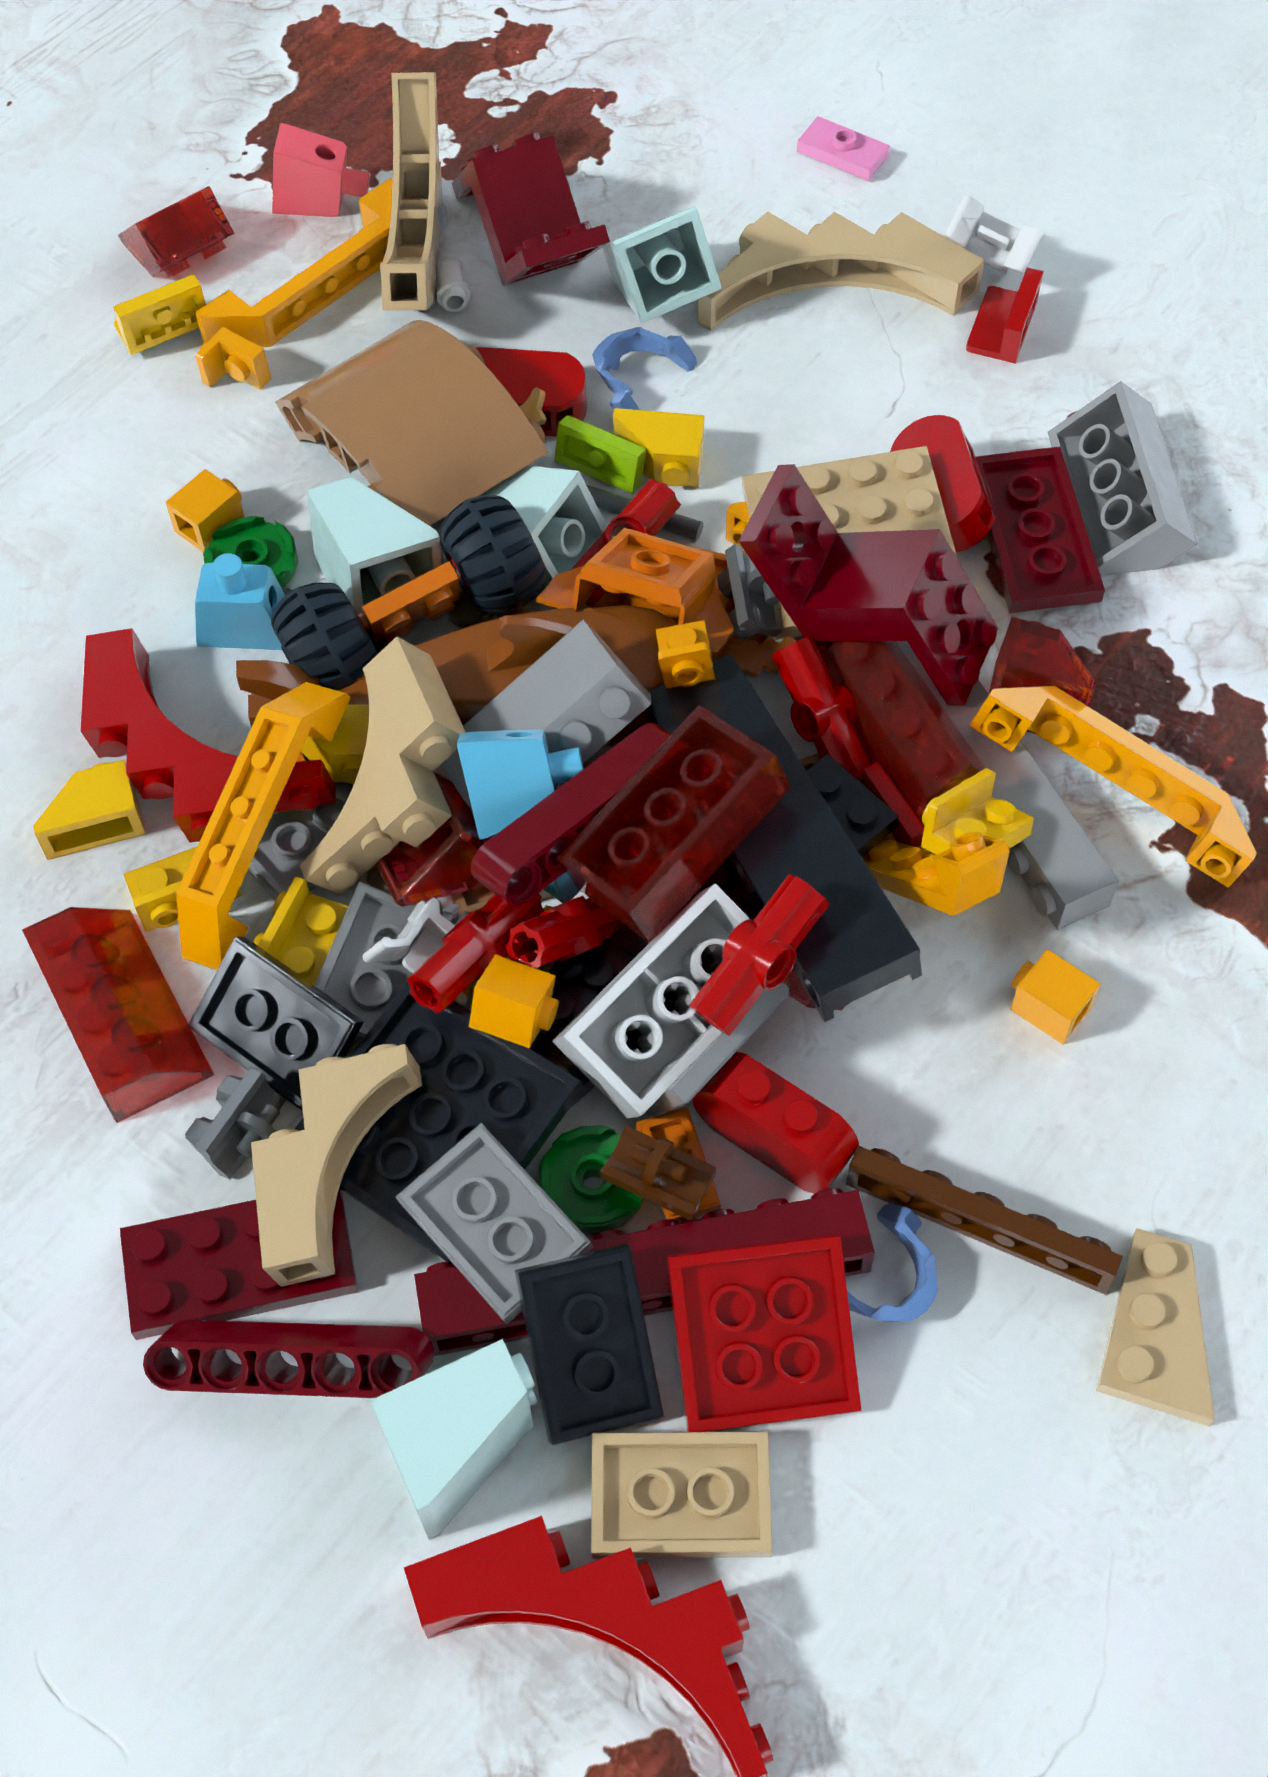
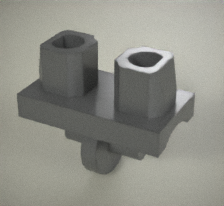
[716,544,784,639]
[185,1068,285,1180]

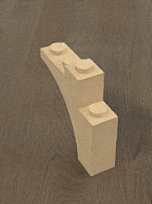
[300,636,465,895]

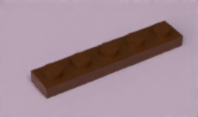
[846,1145,1123,1295]

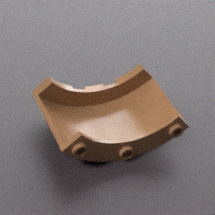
[275,320,549,526]

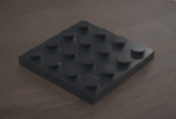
[295,981,584,1264]

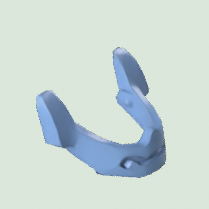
[592,327,697,410]
[847,1204,938,1322]

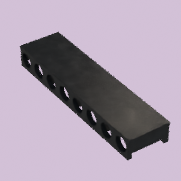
[645,653,922,1022]

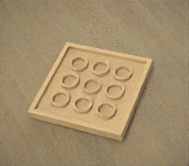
[742,446,957,640]

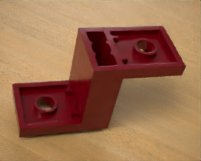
[451,132,610,286]
[738,464,999,705]

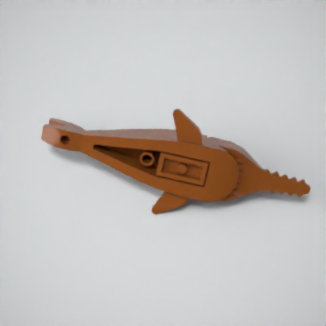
[236,605,796,746]

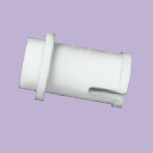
[436,257,471,312]

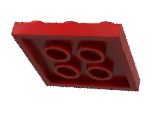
[667,1234,862,1433]

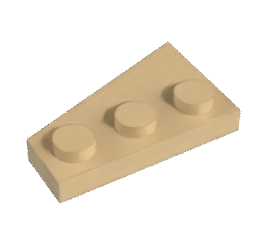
[1096,1228,1215,1427]

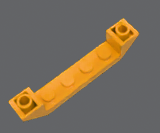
[195,178,393,347]
[176,682,351,971]
[969,686,1257,888]
[862,832,1010,916]

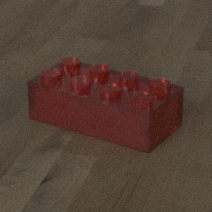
[556,705,791,943]

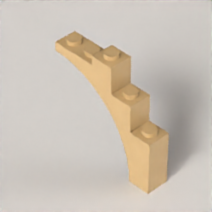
[380,72,443,310]
[697,211,984,331]

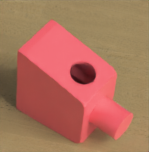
[272,123,370,217]

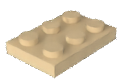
[591,1432,772,1559]

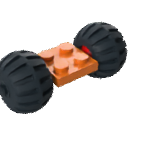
[271,495,546,690]

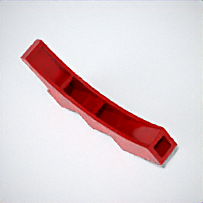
[80,628,336,843]
[403,1516,774,1777]

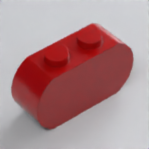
[476,347,587,437]
[890,415,995,553]
[692,1051,859,1194]

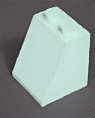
[602,206,722,324]
[479,466,613,595]
[307,477,442,615]
[370,1339,538,1540]

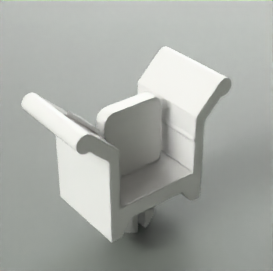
[945,194,1044,275]
[363,897,469,1006]

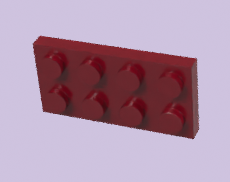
[976,446,1105,613]
[120,1188,359,1340]

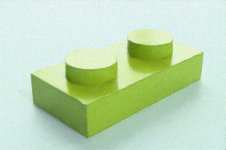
[554,415,647,494]

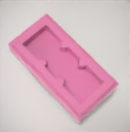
[797,116,890,181]

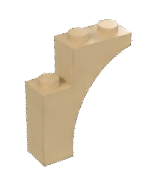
[251,1044,422,1287]

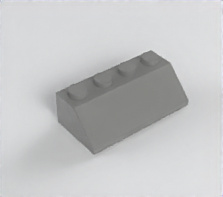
[1047,381,1198,576]
[441,619,651,835]

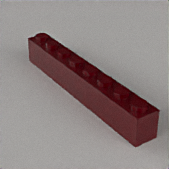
[414,1188,875,1356]

